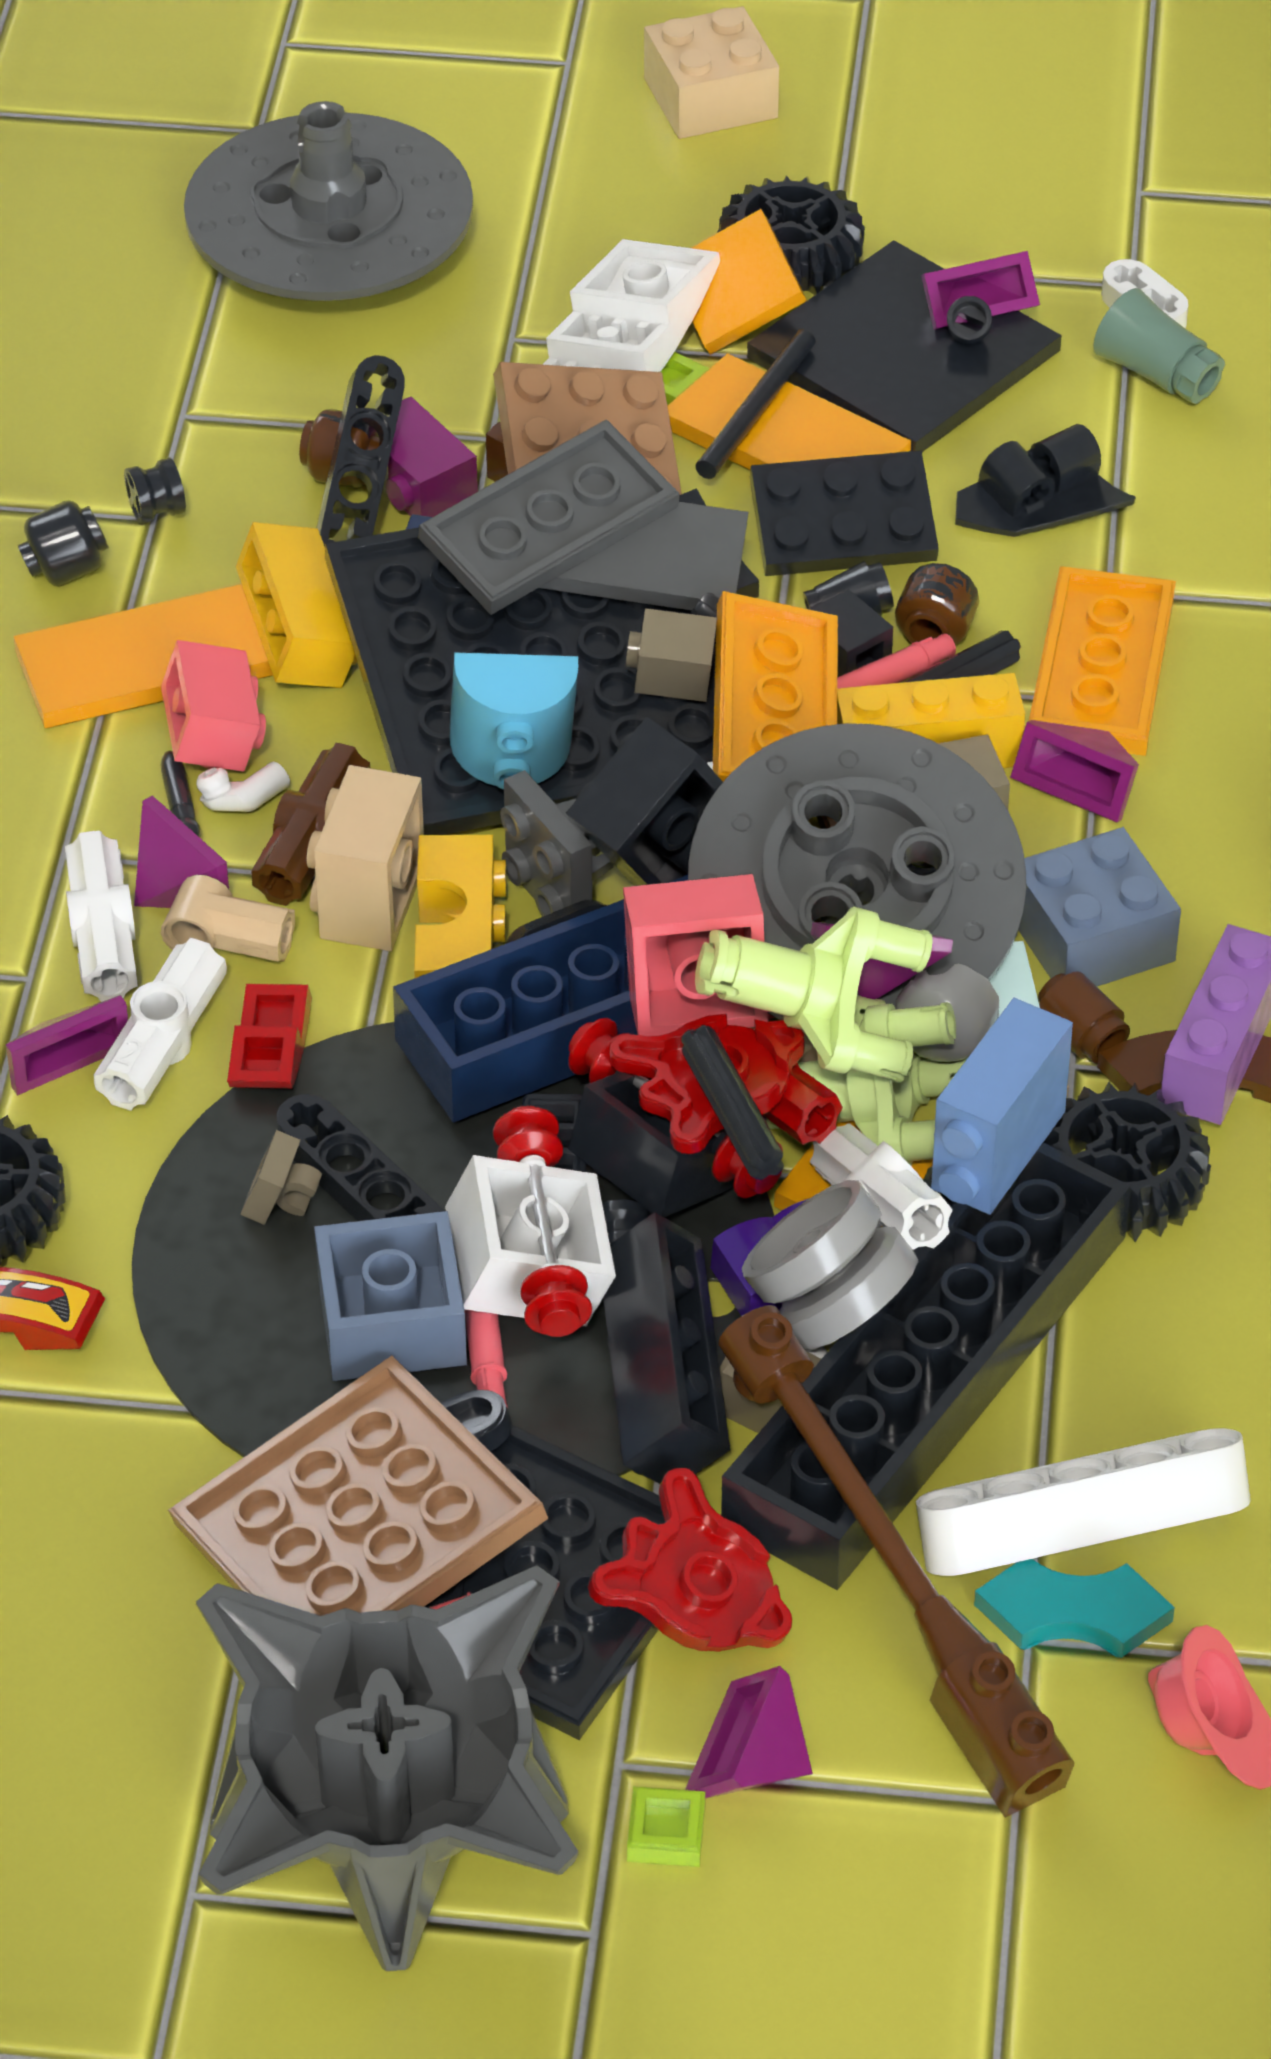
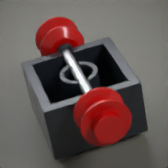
[568,1018,783,1217]

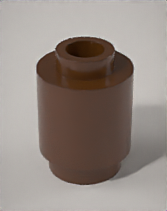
[1038,971,1130,1064]

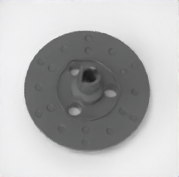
[184,101,473,301]
[688,723,1026,1020]

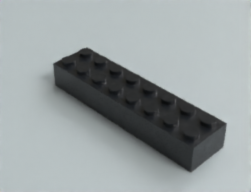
[721,1142,1131,1590]

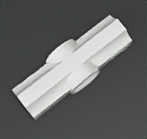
[65,831,138,1002]
[94,938,227,1111]
[810,1123,953,1249]

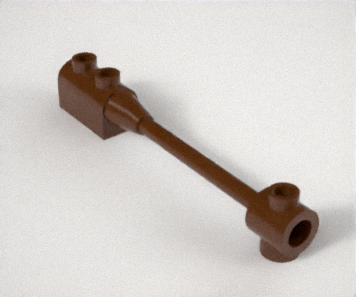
[718,1305,1075,1818]

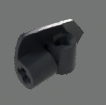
[955,424,1136,537]

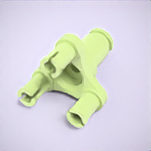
[695,907,932,1083]
[766,1002,967,1166]

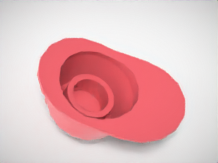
[1148,1625,1271,1790]

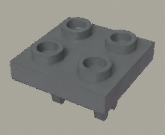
[500,770,614,917]

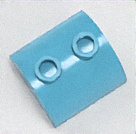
[450,652,578,789]

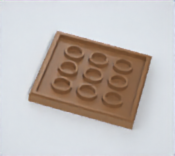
[168,1355,548,1616]

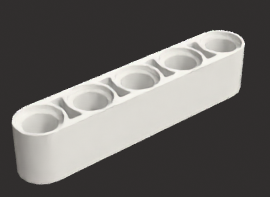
[916,1428,1251,1576]

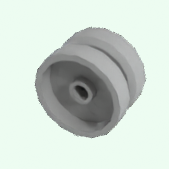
[741,1180,918,1350]

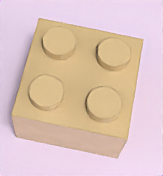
[644,6,779,139]
[307,765,424,952]

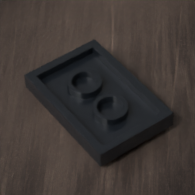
[749,450,939,576]

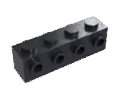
[603,1212,730,1484]

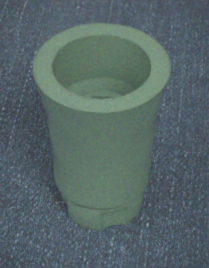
[1093,288,1225,404]

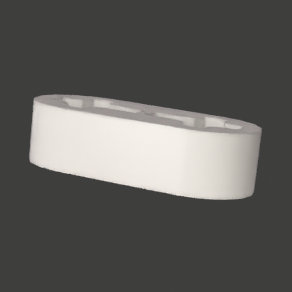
[1101,259,1189,329]

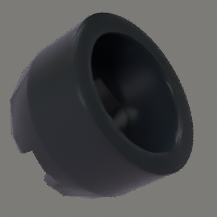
[947,296,992,344]

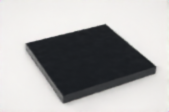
[747,240,1062,452]
[425,1425,665,1740]

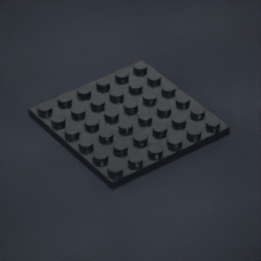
[325,527,716,835]

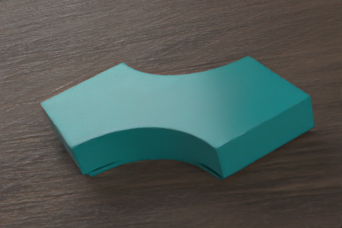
[974,1559,1175,1658]

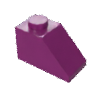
[385,396,478,517]

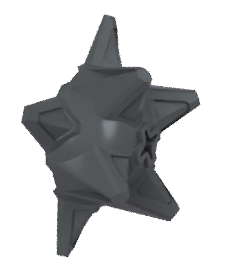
[196,1565,579,1971]

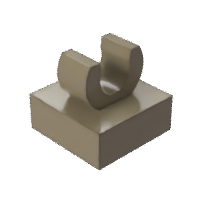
[240,1130,322,1225]

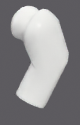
[196,761,290,812]

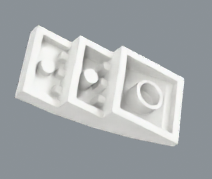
[543,239,720,372]

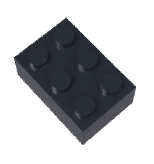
[566,717,723,886]

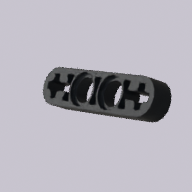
[316,355,405,547]
[277,1094,445,1221]

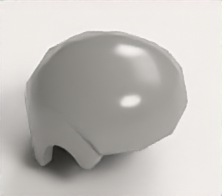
[895,964,999,1062]

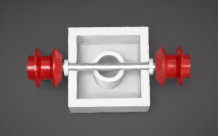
[445,1106,616,1337]

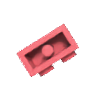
[161,640,266,772]

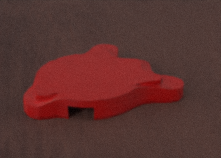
[610,1014,805,1154]
[588,1468,792,1652]

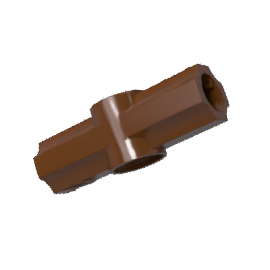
[251,742,371,906]

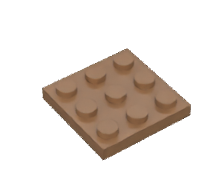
[493,362,682,495]

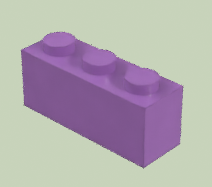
[1161,924,1271,1125]

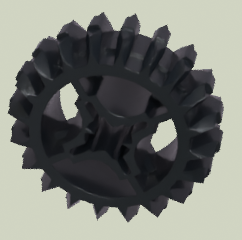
[717,175,865,295]
[1044,1082,1211,1242]
[0,1115,66,1266]

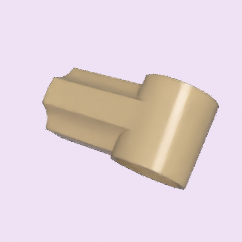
[161,875,295,962]

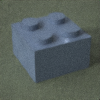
[1018,827,1181,986]
[314,1211,467,1381]

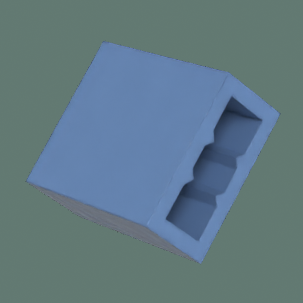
[931,997,1073,1215]

